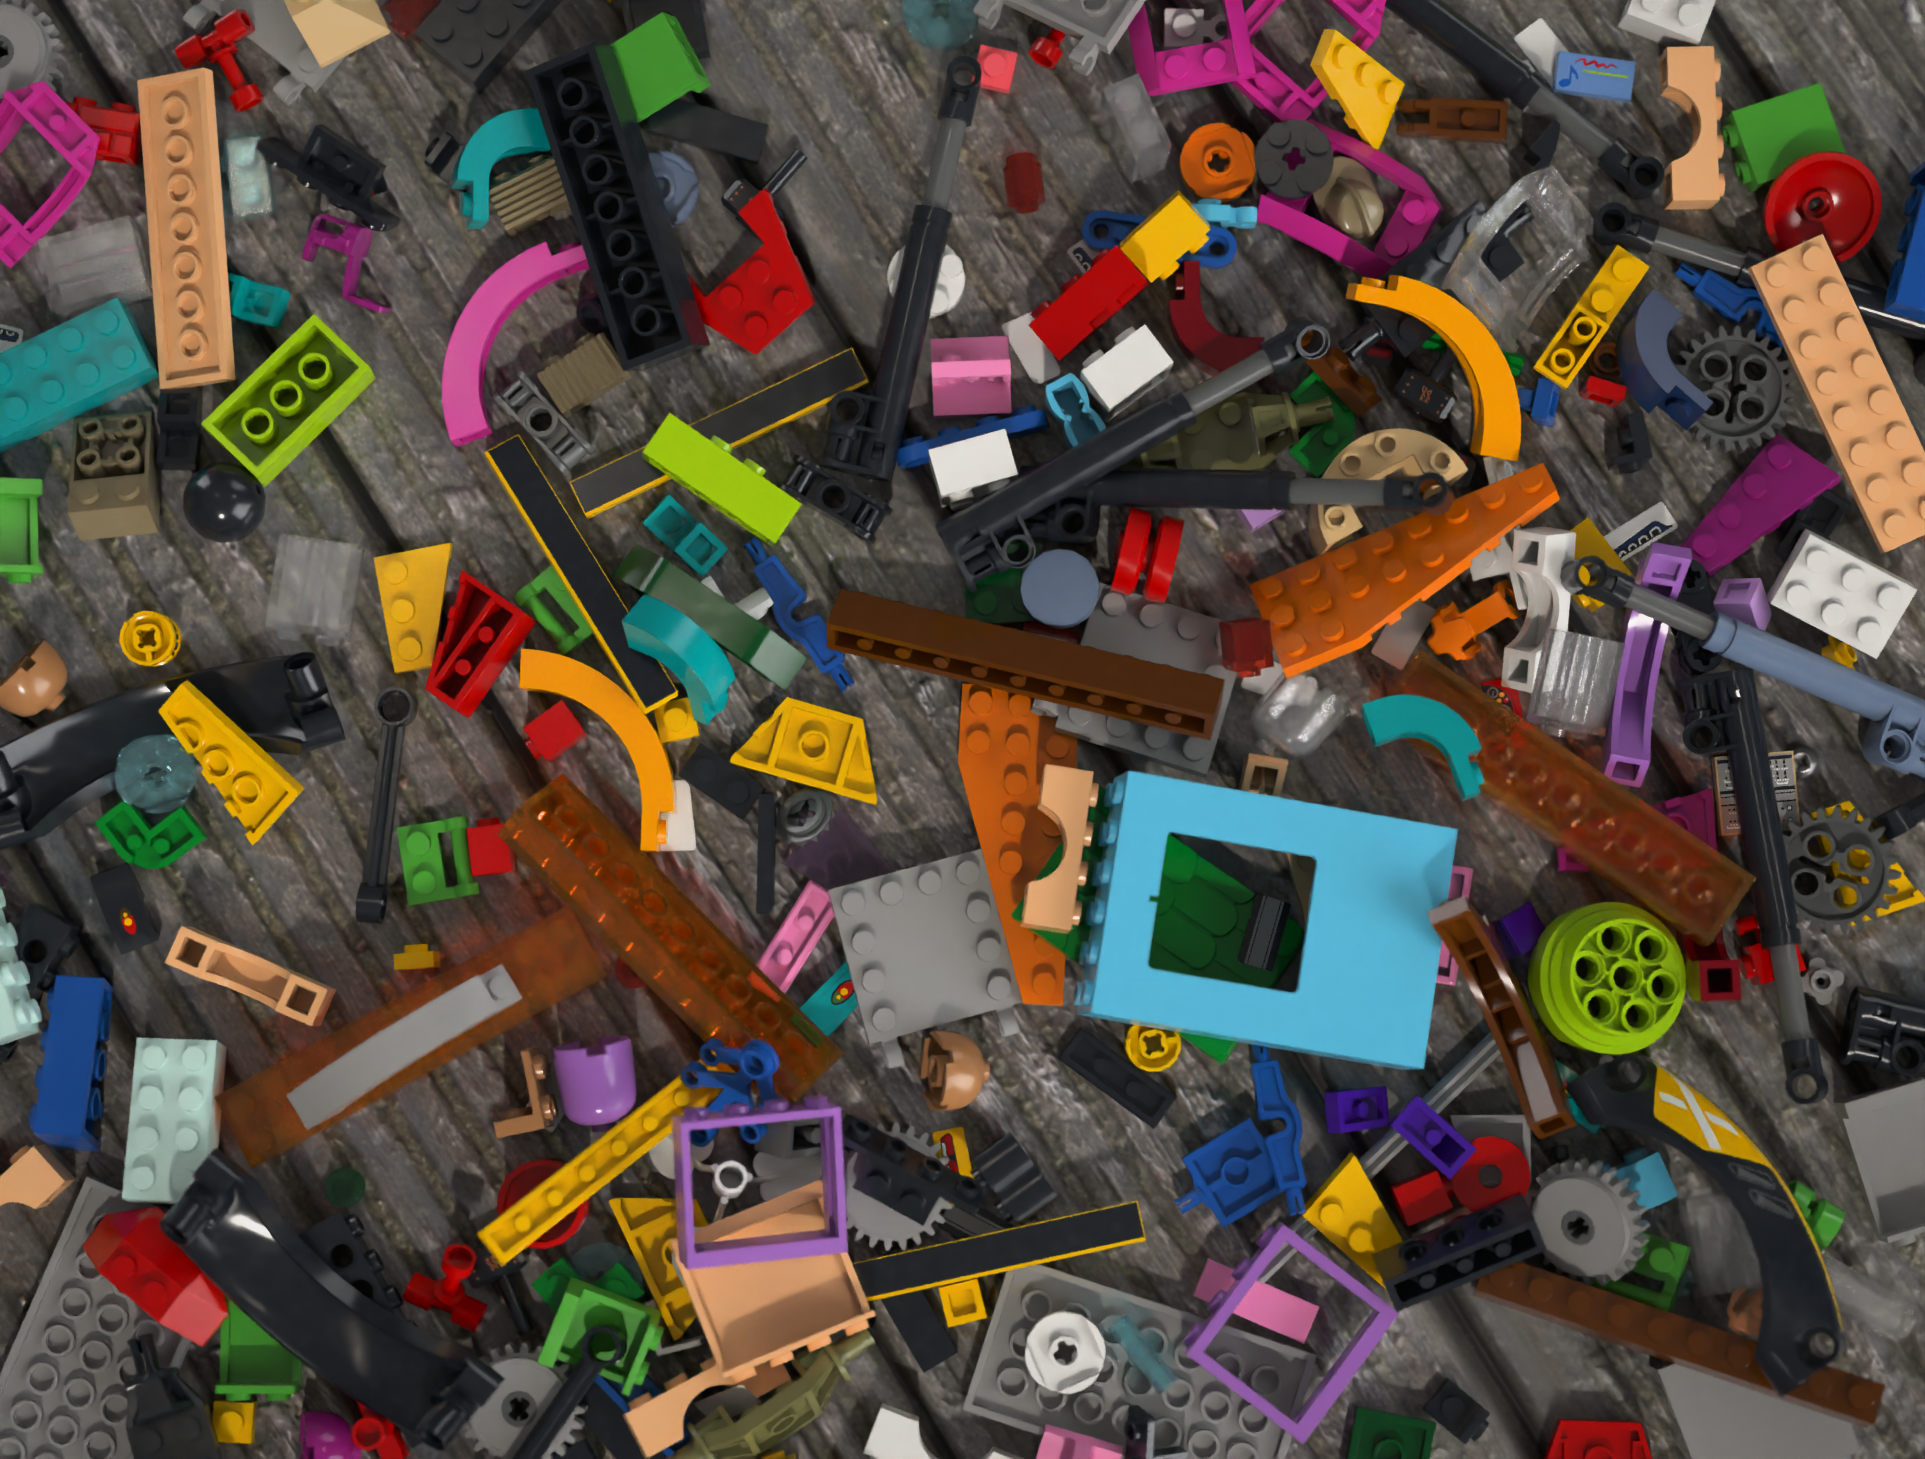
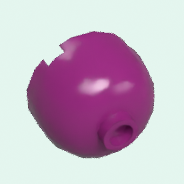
[300,1410,361,1459]

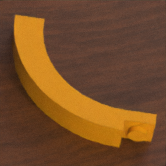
[1345,275,1521,462]
[519,648,677,852]

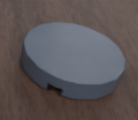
[648,150,699,227]
[1020,549,1100,629]

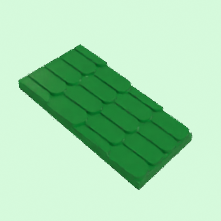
[1011,785,1305,1066]

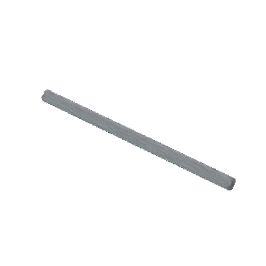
[1257,996,1538,1283]

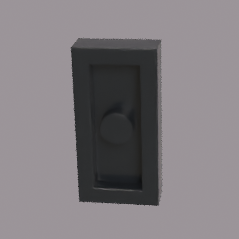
[678,743,766,821]

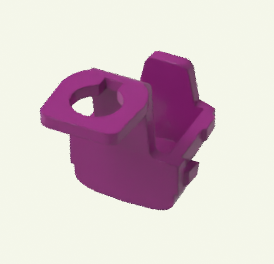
[302,214,392,314]

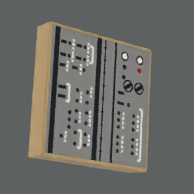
[1711,751,1800,836]

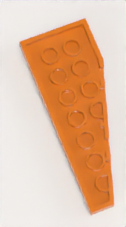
[1249,463,1560,678]
[958,683,1078,1006]

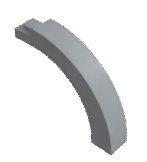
[287,964,523,1130]

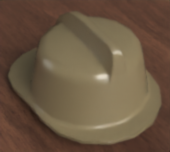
[1313,156,1384,247]

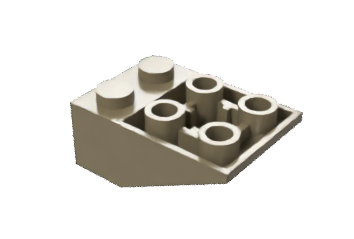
[67,411,160,541]

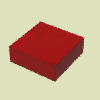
[1579,375,1627,408]

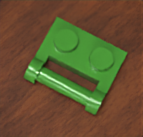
[513,565,594,657]
[397,816,480,906]
[1591,1232,1691,1313]

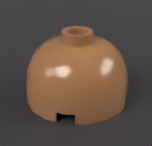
[0,639,68,717]
[920,1031,990,1111]

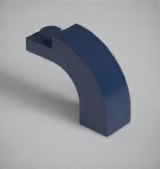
[1616,289,1713,430]

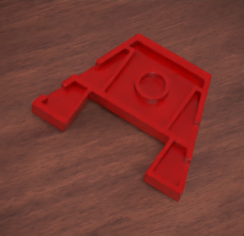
[686,188,816,355]
[1544,1418,1652,1459]

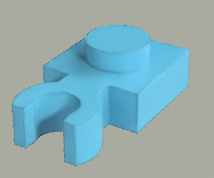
[1192,199,1257,229]

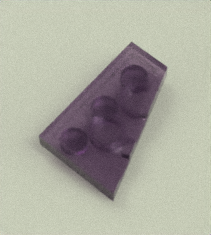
[782,809,897,889]

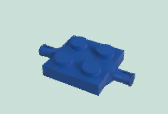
[1174,1117,1282,1228]

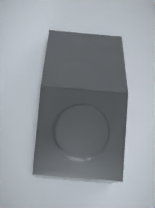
[754,1110,848,1159]

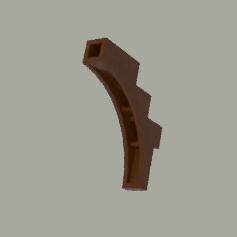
[1427,896,1577,1139]

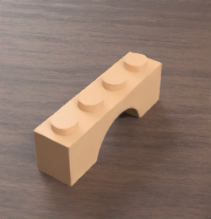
[1659,46,1725,210]
[1020,764,1099,934]
[165,926,337,1026]
[0,1144,76,1209]
[623,1357,791,1459]

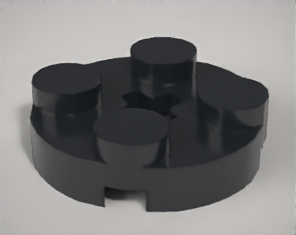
[1254,120,1334,201]

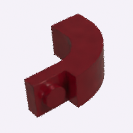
[1167,261,1265,383]
[1675,883,1742,1002]

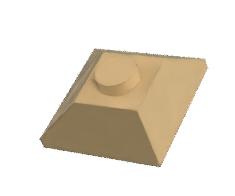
[284,0,391,68]

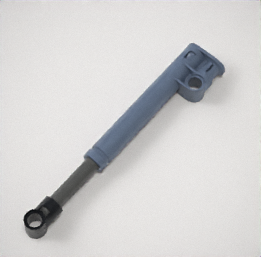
[1560,555,1925,785]

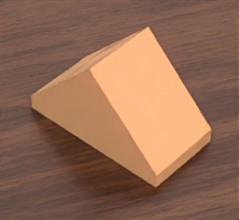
[1239,753,1288,797]

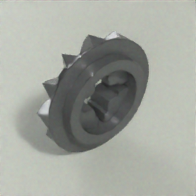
[776,787,836,847]

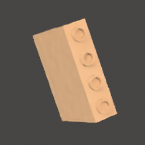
[669,1179,876,1384]

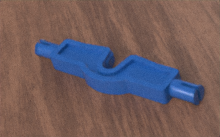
[1674,261,1787,355]
[743,537,855,692]
[1250,1044,1307,1216]

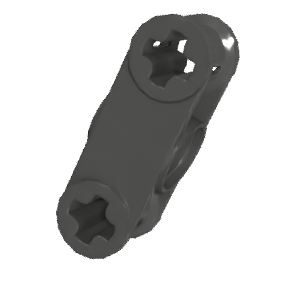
[491,369,596,477]

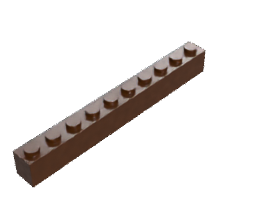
[827,588,1225,740]
[1473,1262,1885,1428]

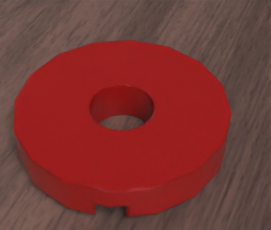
[1451,1136,1531,1212]

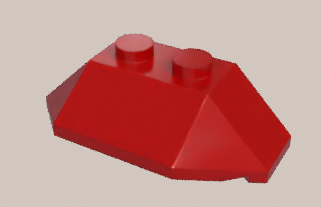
[82,1207,230,1346]

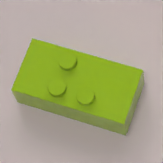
[201,314,376,488]
[642,413,802,547]

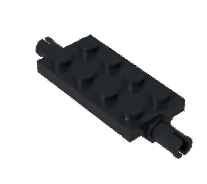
[1338,200,1534,361]

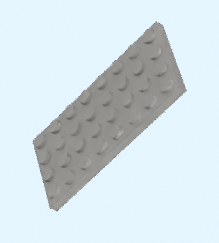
[0,1176,191,1459]
[962,1264,1317,1459]

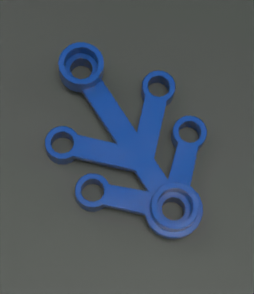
[681,1038,783,1147]

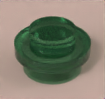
[325,1167,366,1207]

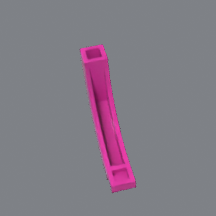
[441,242,590,447]

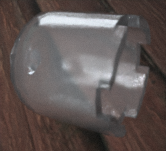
[1250,670,1351,761]

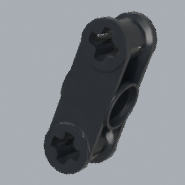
[777,454,893,544]
[1670,559,1722,675]

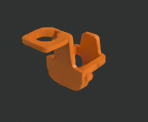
[1427,579,1526,661]

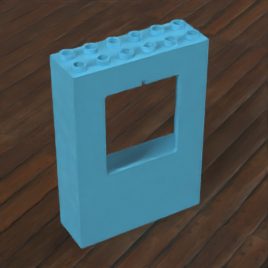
[1073,771,1458,1070]

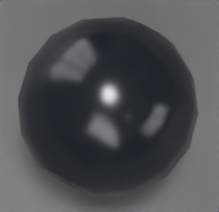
[183,462,266,543]

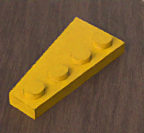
[158,680,305,846]

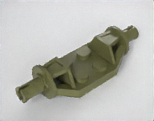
[1120,391,1334,470]
[666,1328,876,1459]

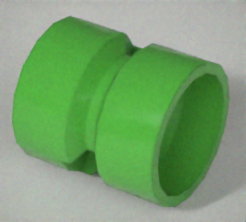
[1788,1180,1845,1252]

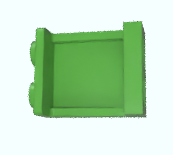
[609,12,712,128]
[1722,83,1846,193]
[0,477,43,584]
[537,1277,664,1396]
[215,1296,303,1401]

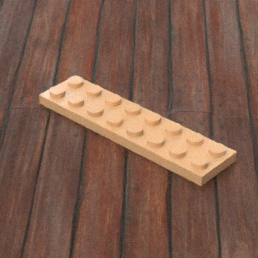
[137,68,236,389]
[1748,234,1925,554]

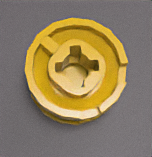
[119,611,182,667]
[1124,1024,1181,1072]

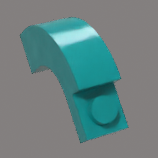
[451,108,551,229]
[622,594,736,725]
[1360,695,1484,801]

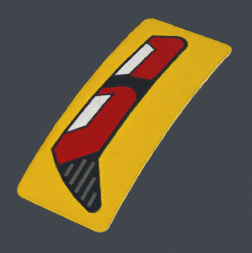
[932,1127,974,1206]

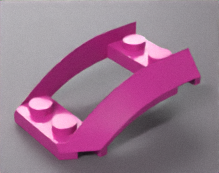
[1128,0,1256,98]
[1221,0,1386,123]
[0,81,100,268]
[1257,119,1443,279]

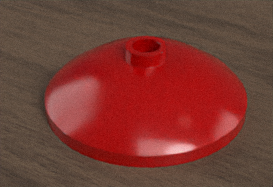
[1763,151,1882,264]

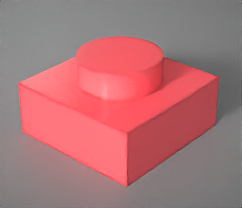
[971,44,1018,94]

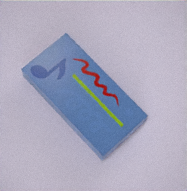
[1552,51,1636,103]

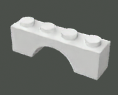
[1501,526,1576,693]
[863,1403,1025,1459]

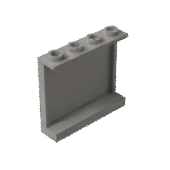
[1834,1075,1925,1247]
[1649,1333,1861,1459]

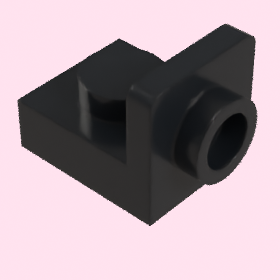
[424,131,466,193]
[1606,411,1653,475]
[1422,1378,1490,1444]

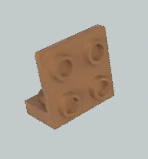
[494,1048,559,1138]

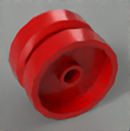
[1110,507,1185,603]
[496,1158,591,1249]

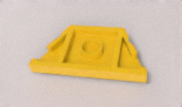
[730,697,878,806]
[608,1197,710,1341]

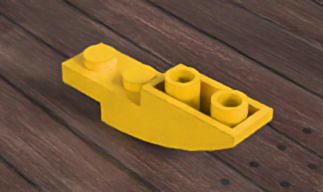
[1533,245,1650,390]

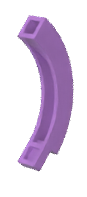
[1601,542,1692,788]

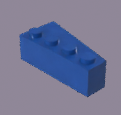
[1883,162,1925,323]
[29,975,113,1151]

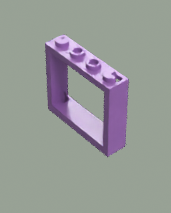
[672,1095,848,1270]
[1183,1222,1400,1444]

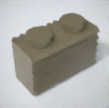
[489,154,570,237]
[537,332,631,419]

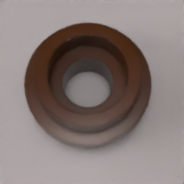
[1587,340,1621,380]

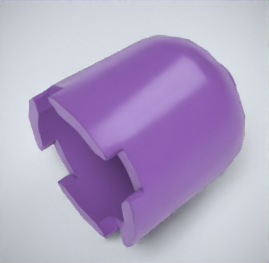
[553,1035,637,1132]

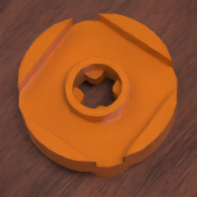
[1179,123,1256,203]

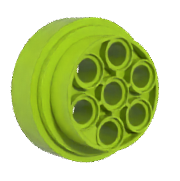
[1528,902,1686,1054]

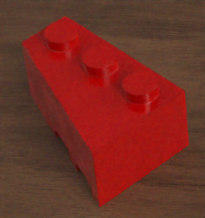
[1028,245,1150,362]
[425,570,536,718]

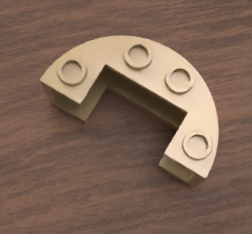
[1308,428,1468,556]

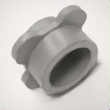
[1801,958,1844,1005]

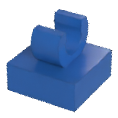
[1517,378,1561,427]

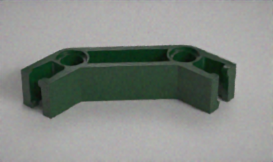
[613,543,807,690]

